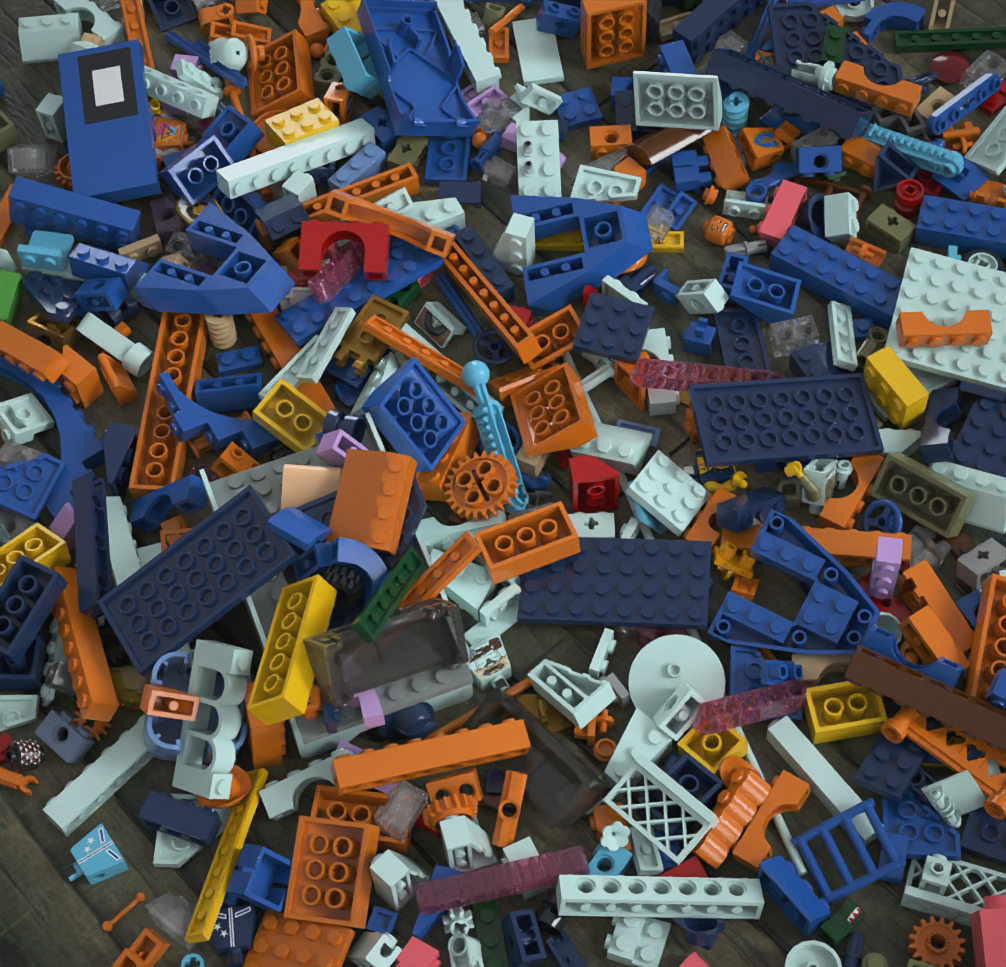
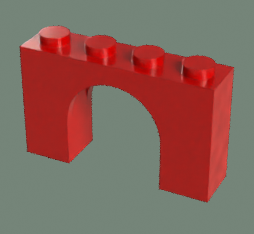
[298,219,390,281]

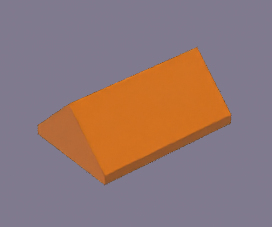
[487,361,560,408]

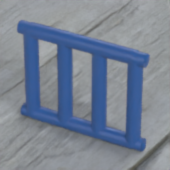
[791,798,906,904]

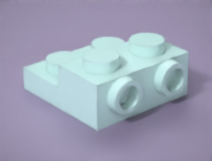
[0,393,54,447]
[604,917,671,967]

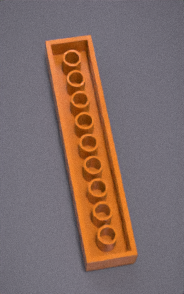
[129,312,209,502]

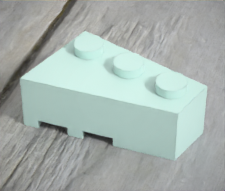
[604,708,673,799]

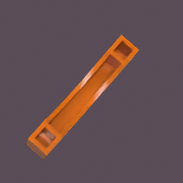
[295,0,331,46]
[323,189,456,258]

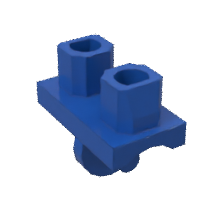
[759,660,803,686]

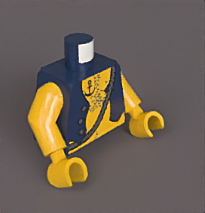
[683,449,748,494]

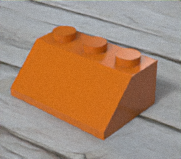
[527,304,581,371]

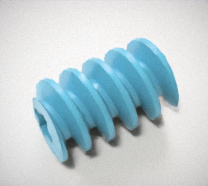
[721,91,749,135]

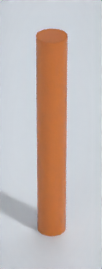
[488,3,525,36]

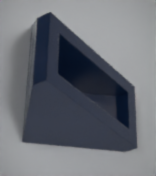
[873,141,920,193]

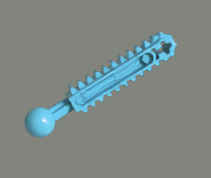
[831,123,964,178]
[462,360,529,514]

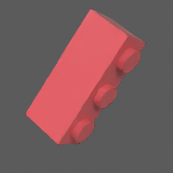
[757,179,807,247]

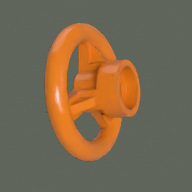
[244,33,265,74]

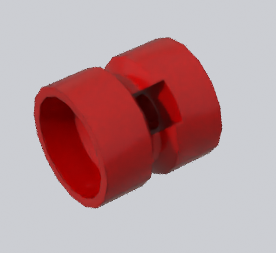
[893,179,924,219]

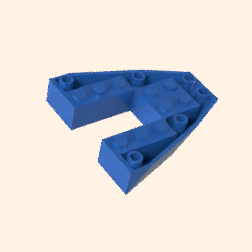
[510,195,653,317]
[135,203,296,315]
[707,509,881,654]

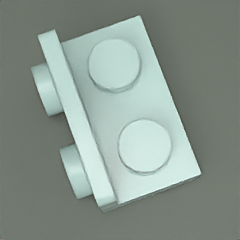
[723,189,769,220]

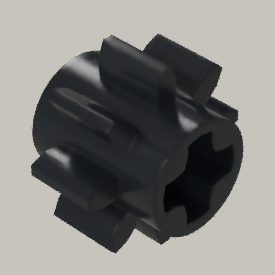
[269,442,296,461]

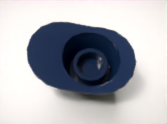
[800,193,831,243]
[379,702,435,740]
[672,918,725,950]

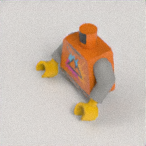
[149,99,198,162]

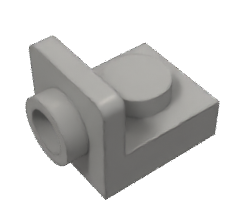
[597,673,630,709]

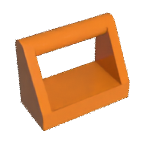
[97,353,140,407]

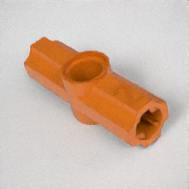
[491,770,528,848]

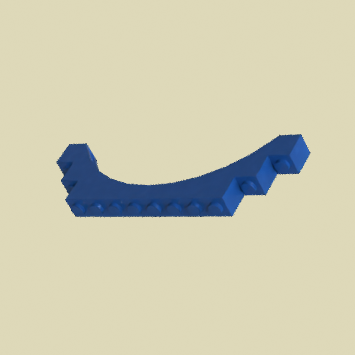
[0,355,105,521]

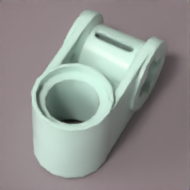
[448,933,484,967]

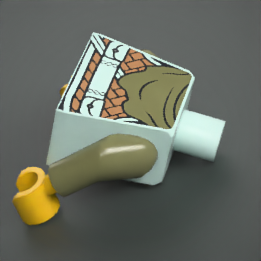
[784,458,838,515]

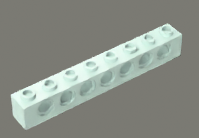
[70,41,219,118]
[556,874,764,919]

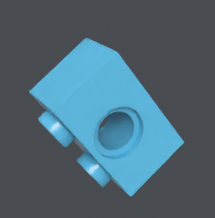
[578,843,633,876]

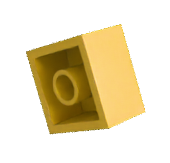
[677,710,748,779]

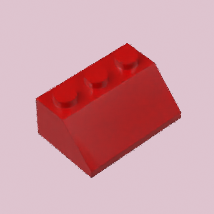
[569,455,619,514]

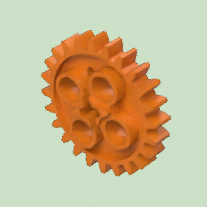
[444,451,518,522]

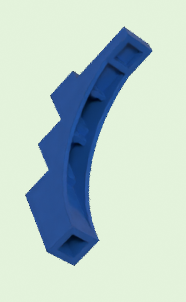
[156,371,285,458]

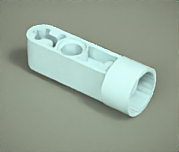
[76,312,154,378]

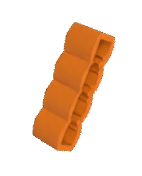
[689,767,771,869]

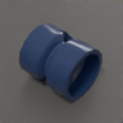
[101,293,140,328]
[322,409,366,443]

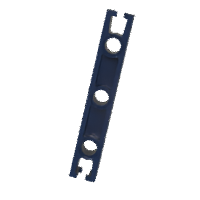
[72,472,112,620]

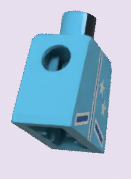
[64,823,129,885]

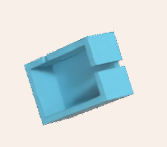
[326,26,382,99]

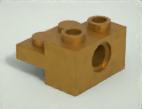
[27,311,83,355]

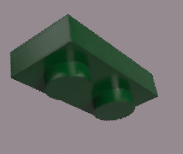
[820,24,847,67]

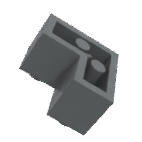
[869,106,926,139]

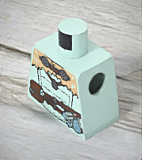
[468,634,512,694]

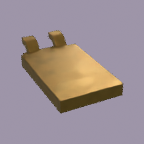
[334,294,411,378]

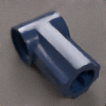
[619,263,659,298]

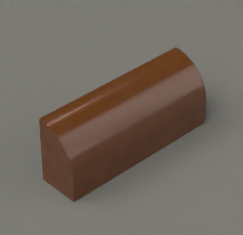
[627,127,713,165]

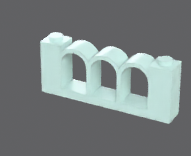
[172,639,253,799]

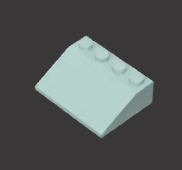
[633,71,722,131]

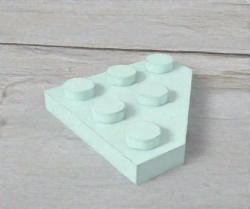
[153,794,233,868]

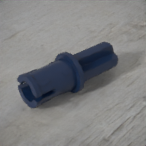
[842,931,864,967]

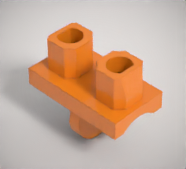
[941,121,980,155]
[845,236,887,269]
[574,709,614,746]

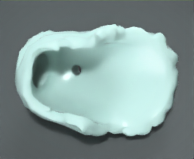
[208,37,249,73]

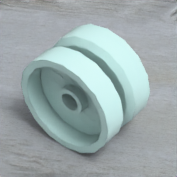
[784,940,842,967]

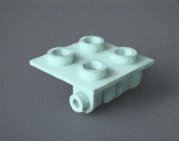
[921,770,987,828]

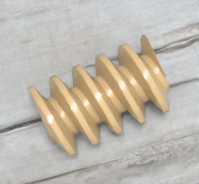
[204,314,237,349]

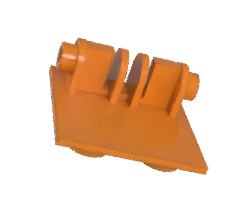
[968,180,1006,208]

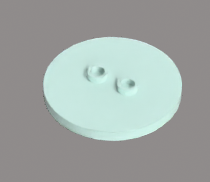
[628,634,725,731]

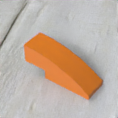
[207,20,272,47]
[112,928,171,967]

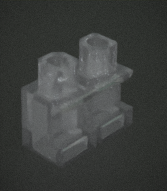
[907,525,951,571]

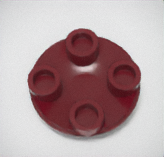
[929,52,970,86]

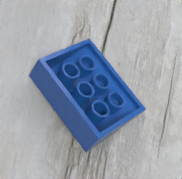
[361,357,466,472]

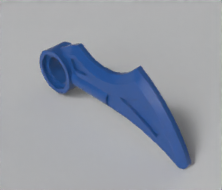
[745,162,802,204]

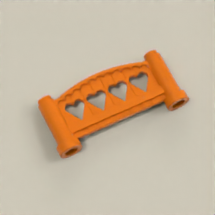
[881,706,1006,820]

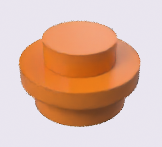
[701,185,719,206]
[593,738,617,762]

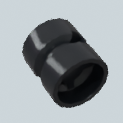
[535,888,570,936]

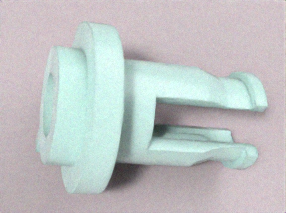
[791,60,838,92]

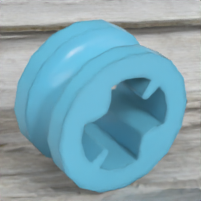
[181,953,205,967]

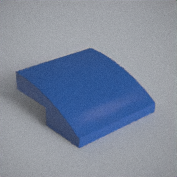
[640,183,698,231]
[266,506,332,552]

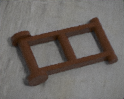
[792,174,873,224]

